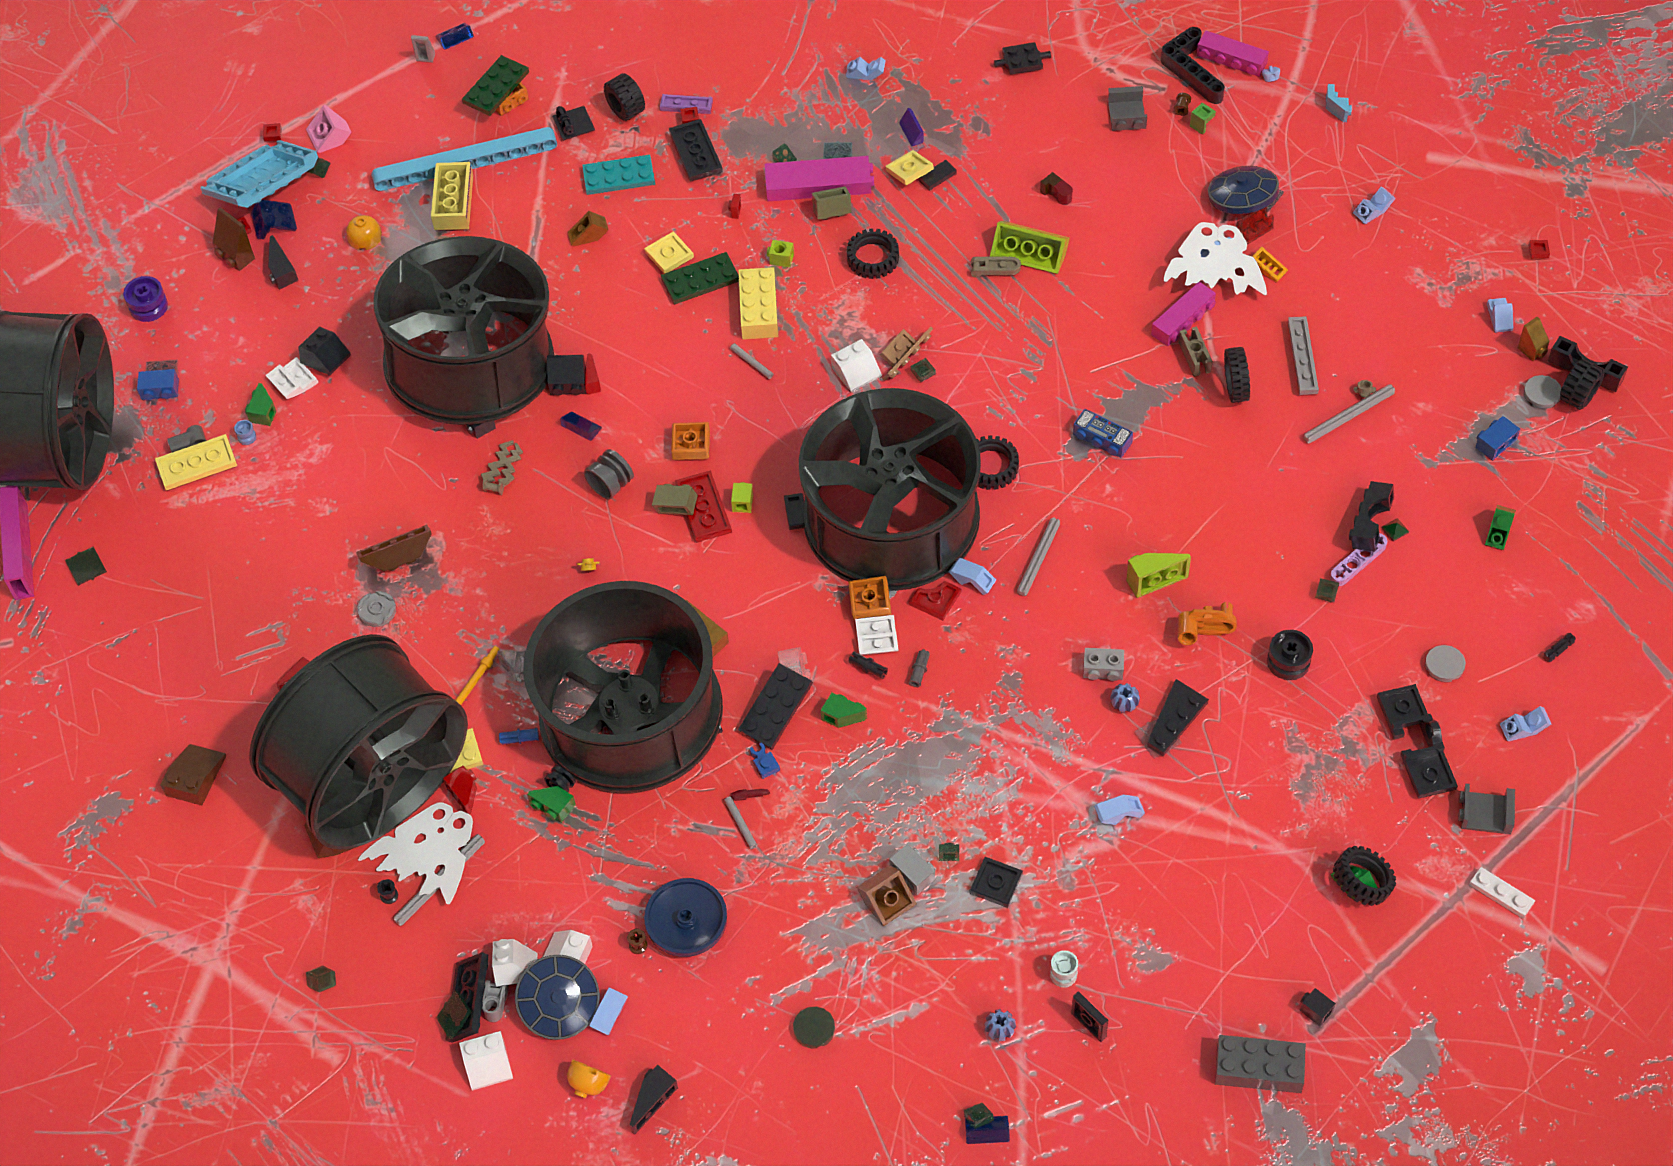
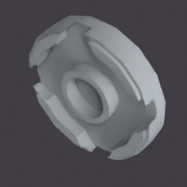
[1524,375,1561,409]
[358,591,396,627]
[1425,645,1466,682]

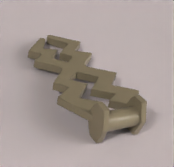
[481,440,523,495]

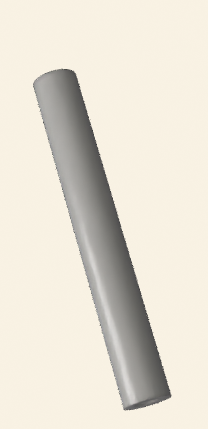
[730,343,774,379]
[724,797,757,849]

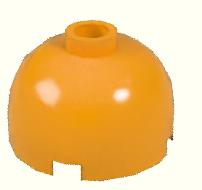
[346,215,382,250]
[567,1060,611,1098]

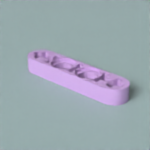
[1330,533,1387,586]

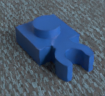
[750,743,780,779]

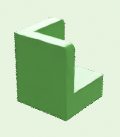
[1190,103,1216,134]

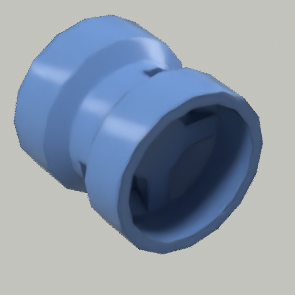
[234,420,256,445]

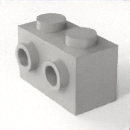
[1083,648,1124,681]
[889,844,935,895]

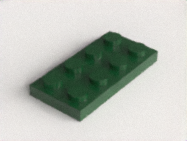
[462,55,529,116]
[661,252,739,305]

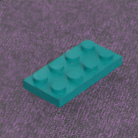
[582,155,655,195]

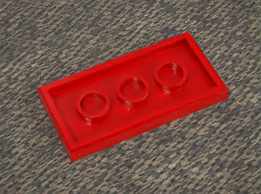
[675,470,732,543]

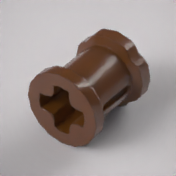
[1174,93,1192,116]
[627,929,647,954]

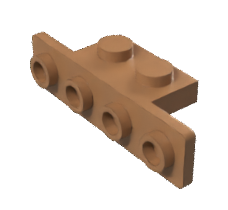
[880,327,933,381]

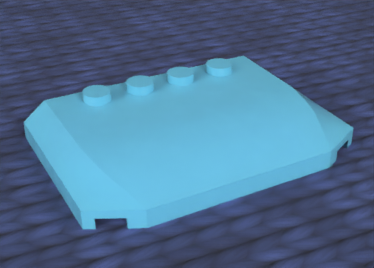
[201,140,318,208]

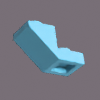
[1326,84,1352,123]

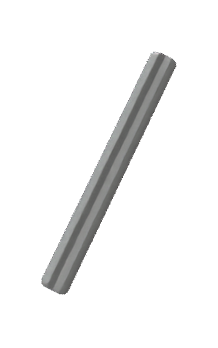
[1017,517,1060,596]

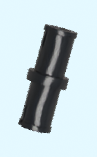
[849,651,888,679]

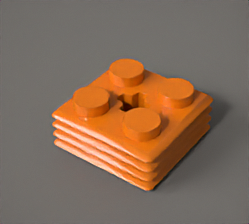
[671,422,710,460]
[848,576,892,620]

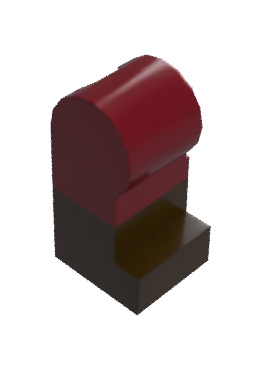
[1040,172,1073,205]

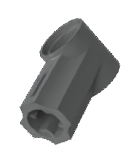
[167,425,206,453]

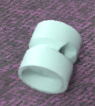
[1050,950,1078,987]

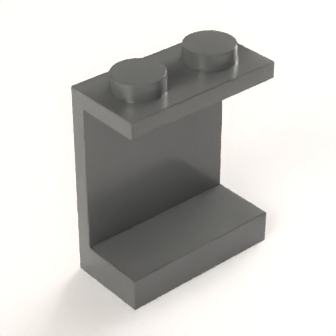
[1108,86,1147,131]
[1458,784,1515,835]

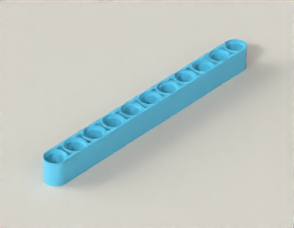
[371,127,557,191]

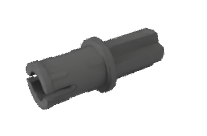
[909,649,930,687]

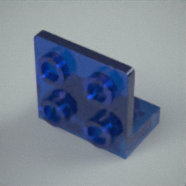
[251,200,297,239]

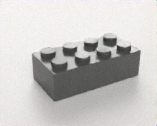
[1215,1035,1306,1093]

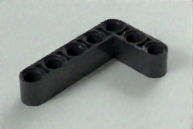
[1161,27,1225,104]

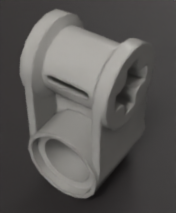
[482,980,509,1022]

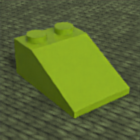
[1126,553,1191,598]

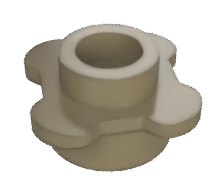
[1354,380,1376,397]

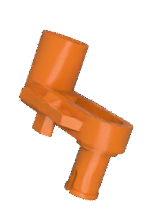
[1178,602,1237,645]

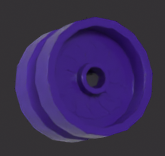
[123,276,168,322]

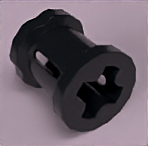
[377,879,399,904]

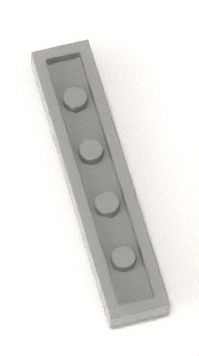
[1288,316,1319,395]

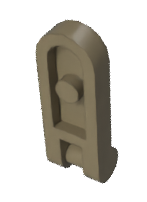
[971,257,1021,277]

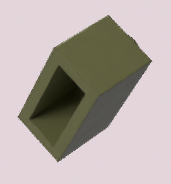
[812,186,852,220]
[652,484,698,515]

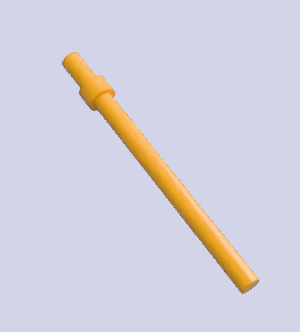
[456,646,500,705]

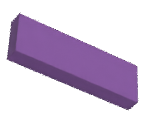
[660,94,713,114]

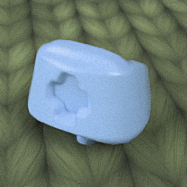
[1262,66,1280,82]

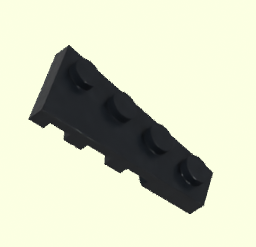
[1147,679,1209,756]

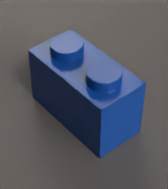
[137,369,179,400]
[1475,416,1520,461]

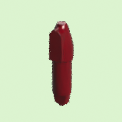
[732,789,770,801]

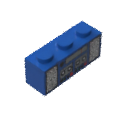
[1073,409,1133,458]

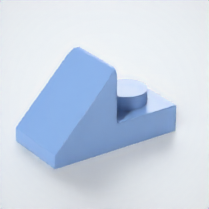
[1487,298,1513,333]

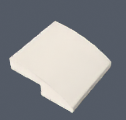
[266,357,319,399]
[855,615,898,655]

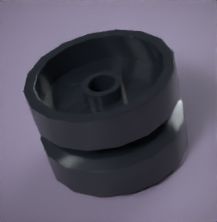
[1267,630,1313,680]

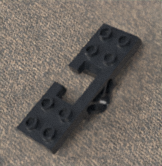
[1377,684,1458,799]

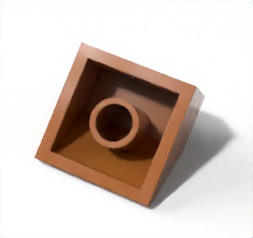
[856,865,917,926]

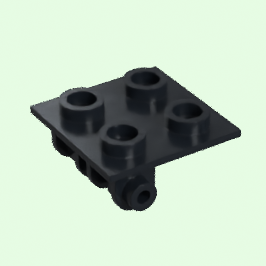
[552,106,595,140]

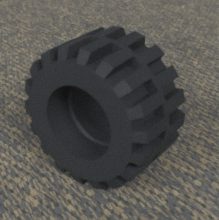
[604,73,645,121]
[1560,358,1605,410]

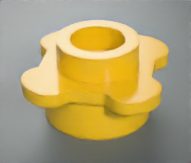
[577,558,600,571]

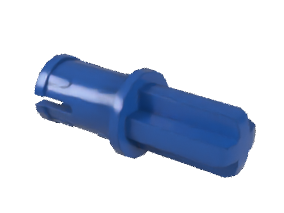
[499,728,539,744]

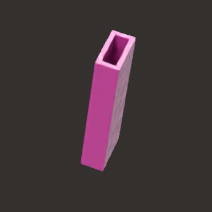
[765,156,874,202]
[0,485,34,600]

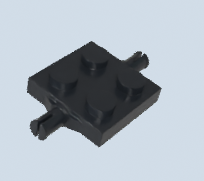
[994,42,1051,75]

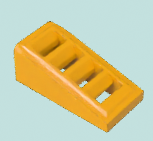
[1252,247,1288,283]

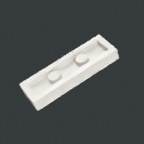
[1469,867,1535,919]

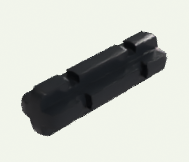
[1543,633,1576,662]

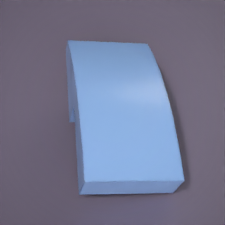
[589,987,628,1035]

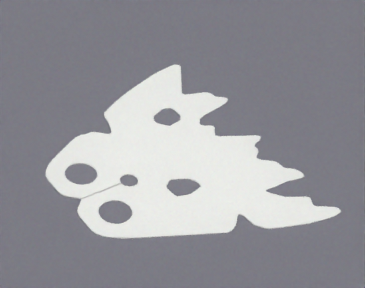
[1164,222,1267,295]
[358,802,473,904]

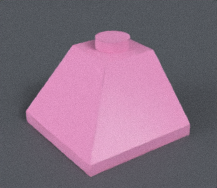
[306,105,351,153]

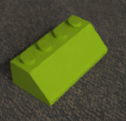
[990,221,1070,274]

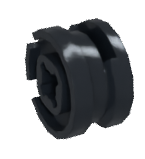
[544,765,576,792]

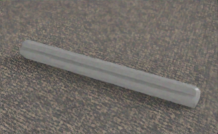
[1303,384,1395,443]
[393,834,485,926]

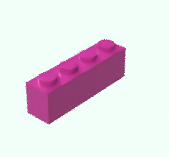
[1197,31,1269,77]
[1151,282,1216,346]

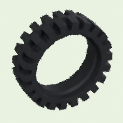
[847,228,899,279]
[1224,347,1250,403]
[976,435,1019,490]
[1333,846,1396,906]

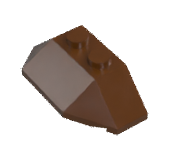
[356,525,432,571]

